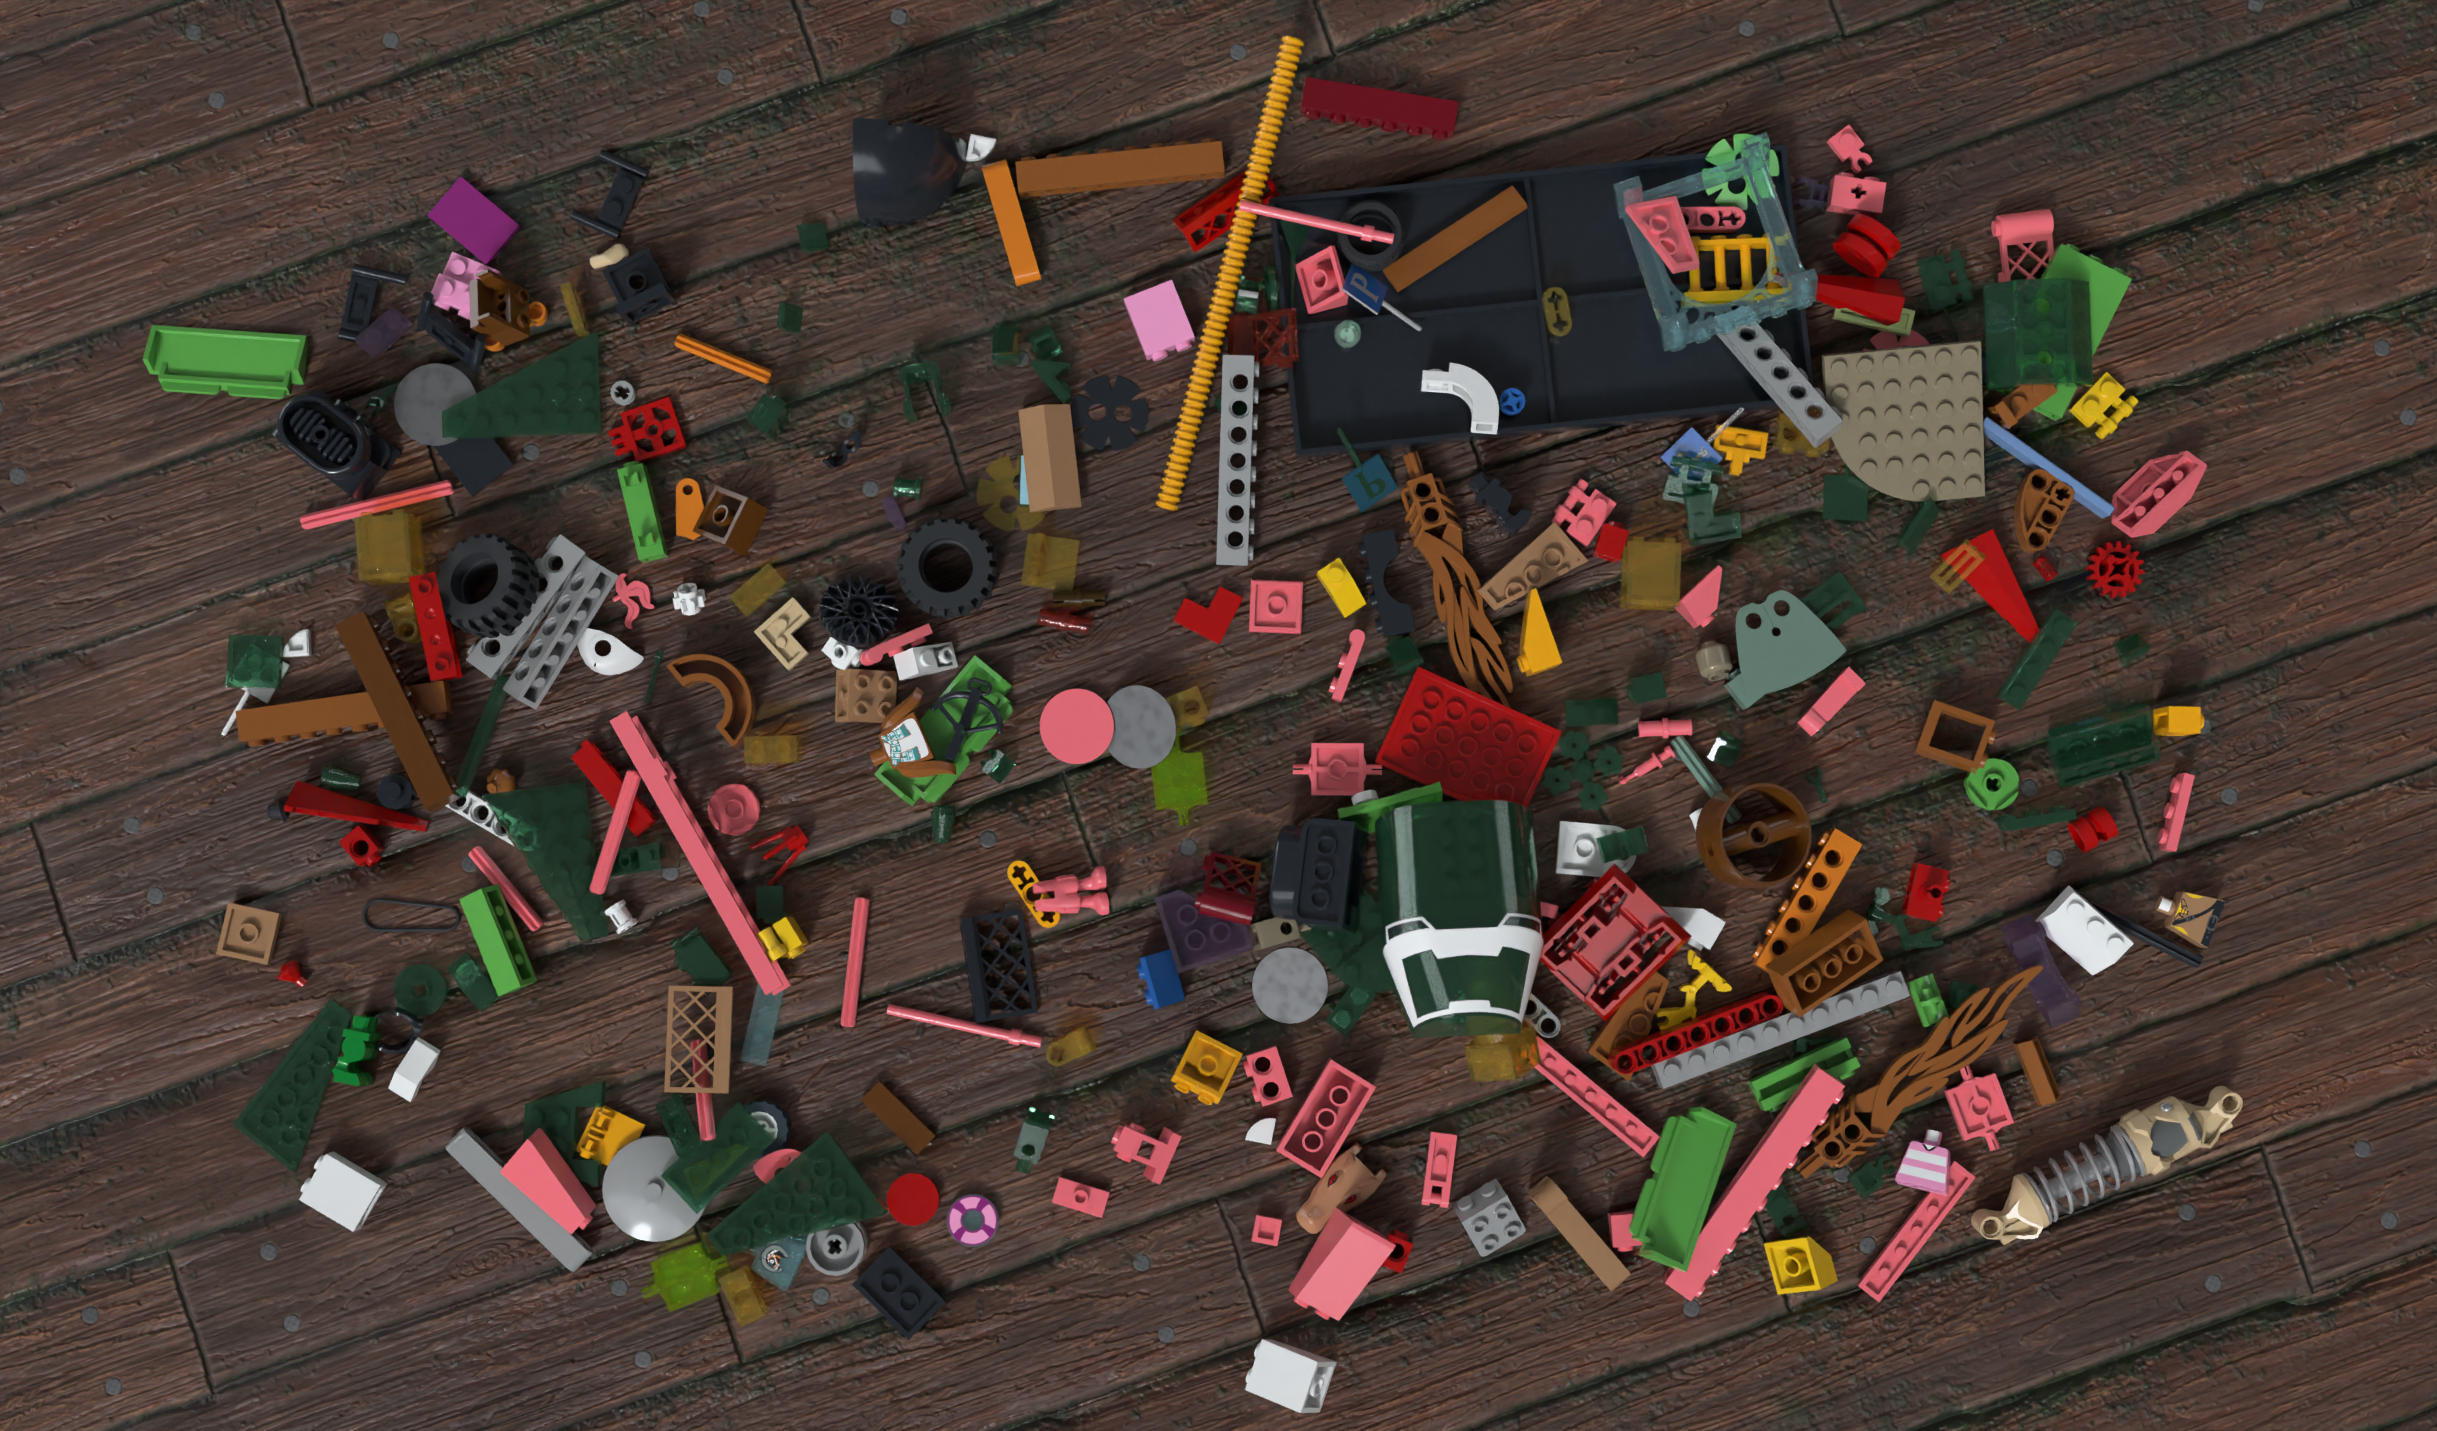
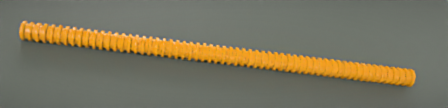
[1155,36,1304,511]

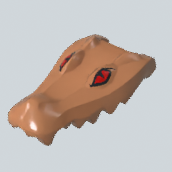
[1296,1142,1387,1234]

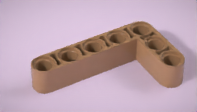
[1527,1176,1631,1292]

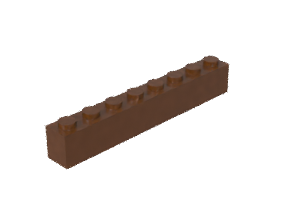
[335,611,460,813]

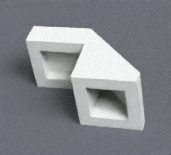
[388,1037,441,1102]

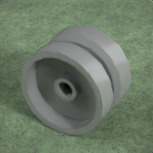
[806,1214,868,1276]

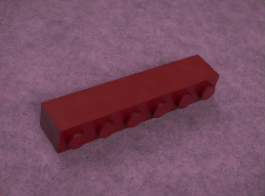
[1300,77,1459,140]

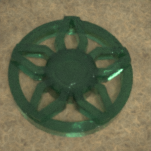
[1263,265,1280,315]

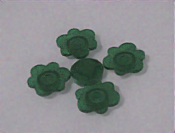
[1543,731,1623,811]

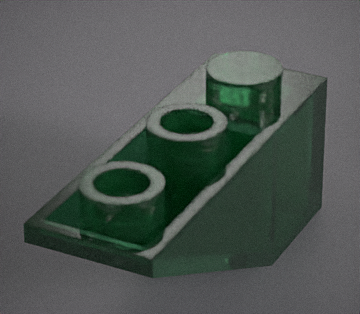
[596,841,681,877]

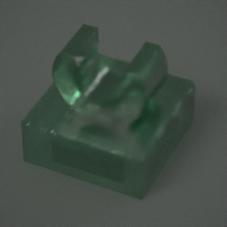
[980,749,1016,784]
[1947,980,1979,1011]

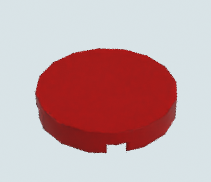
[887,1173,940,1226]

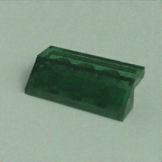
[2047,703,2160,788]

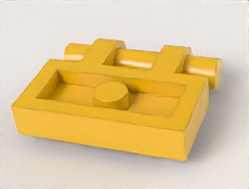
[2069,372,2138,439]

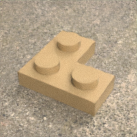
[754,597,811,671]

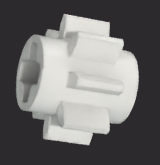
[673,583,706,615]

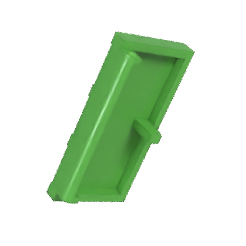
[1338,782,1442,834]

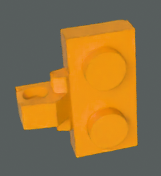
[1712,424,1768,476]

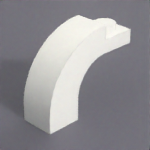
[1421,363,1499,434]

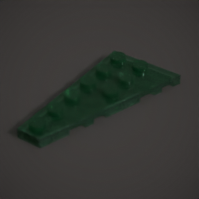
[232,999,354,1173]

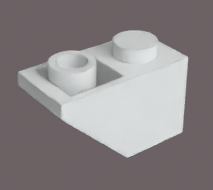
[893,642,958,680]

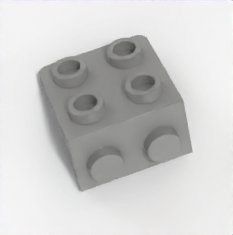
[1451,1179,1526,1257]

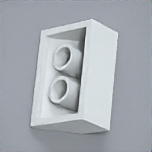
[2033,886,2134,975]

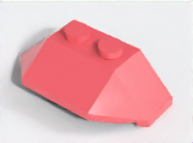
[2112,450,2207,538]

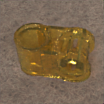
[384,592,422,645]
[1046,1025,1098,1066]

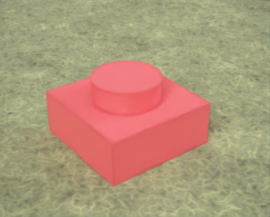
[1251,1214,1282,1246]

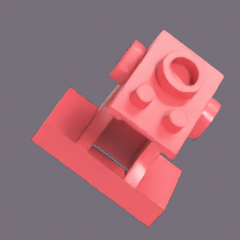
[1111,1122,1182,1184]

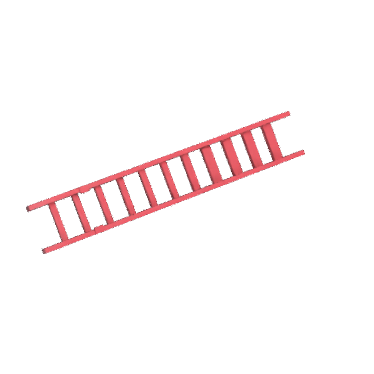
[610,711,791,996]

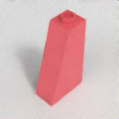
[500,1128,596,1234]

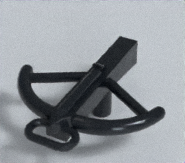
[930,677,1004,763]

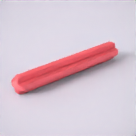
[469,846,544,931]
[691,1039,716,1141]

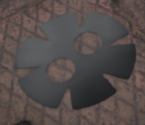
[1072,376,1148,451]

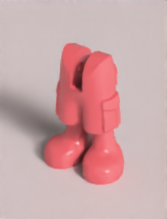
[1033,866,1109,915]

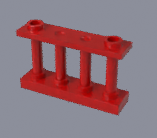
[408,572,463,682]

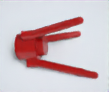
[749,825,809,886]

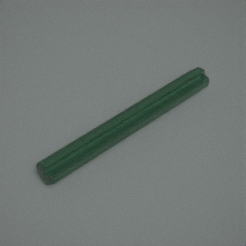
[456,675,509,798]

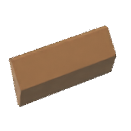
[1018,404,1082,513]

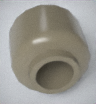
[1695,640,1733,681]

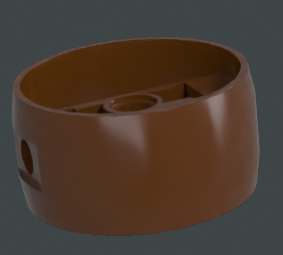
[1696,782,1812,888]

